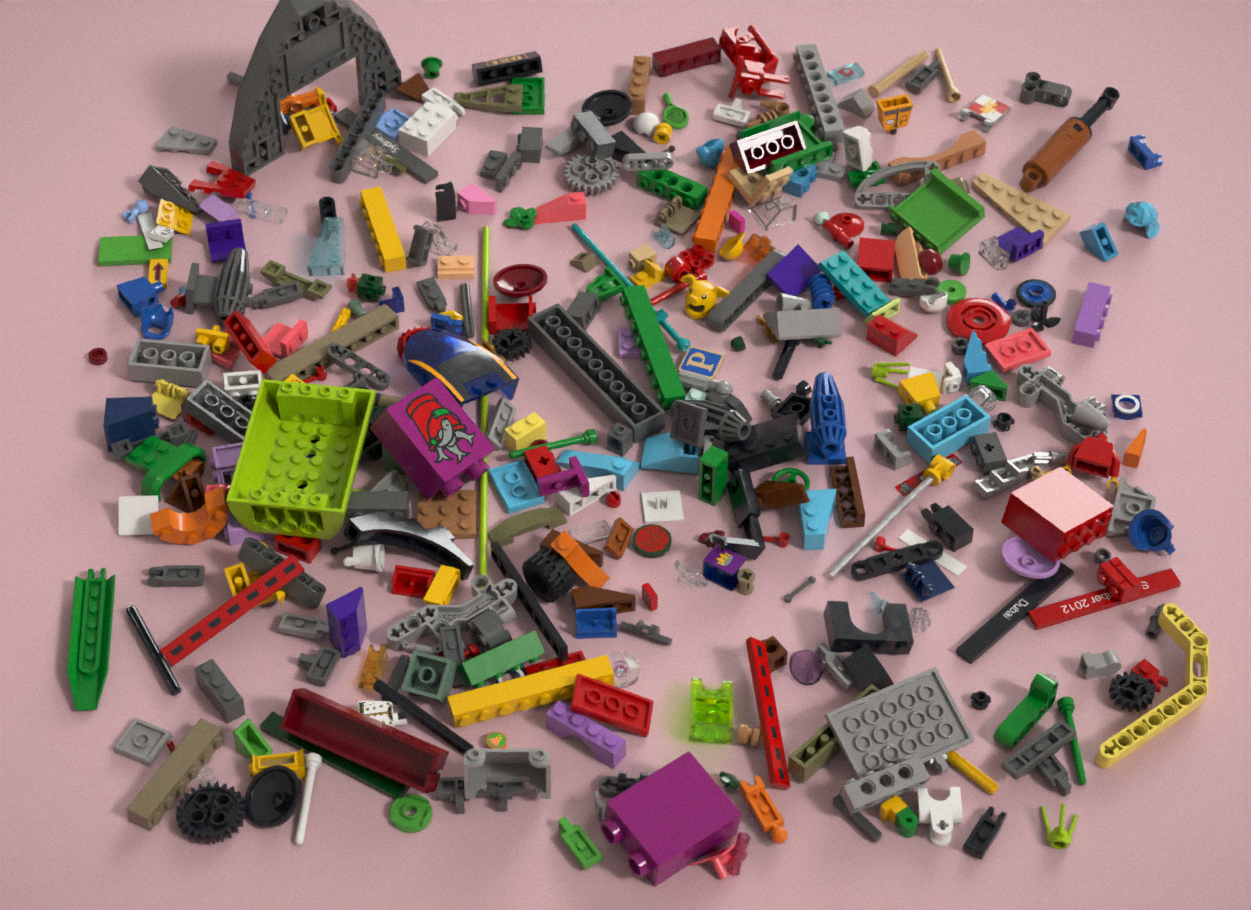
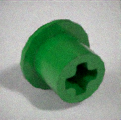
[421,57,442,79]
[948,252,970,275]

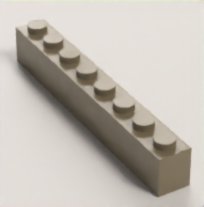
[264,304,399,381]

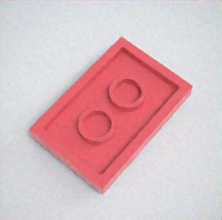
[984,328,1051,373]

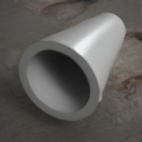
[775,292,813,311]
[1071,398,1110,432]

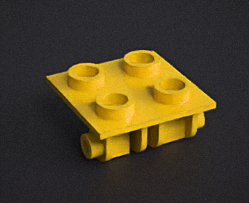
[156,199,194,236]

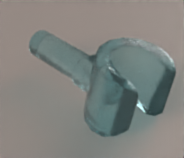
[870,591,889,614]

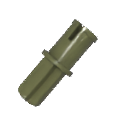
[379,152,407,175]

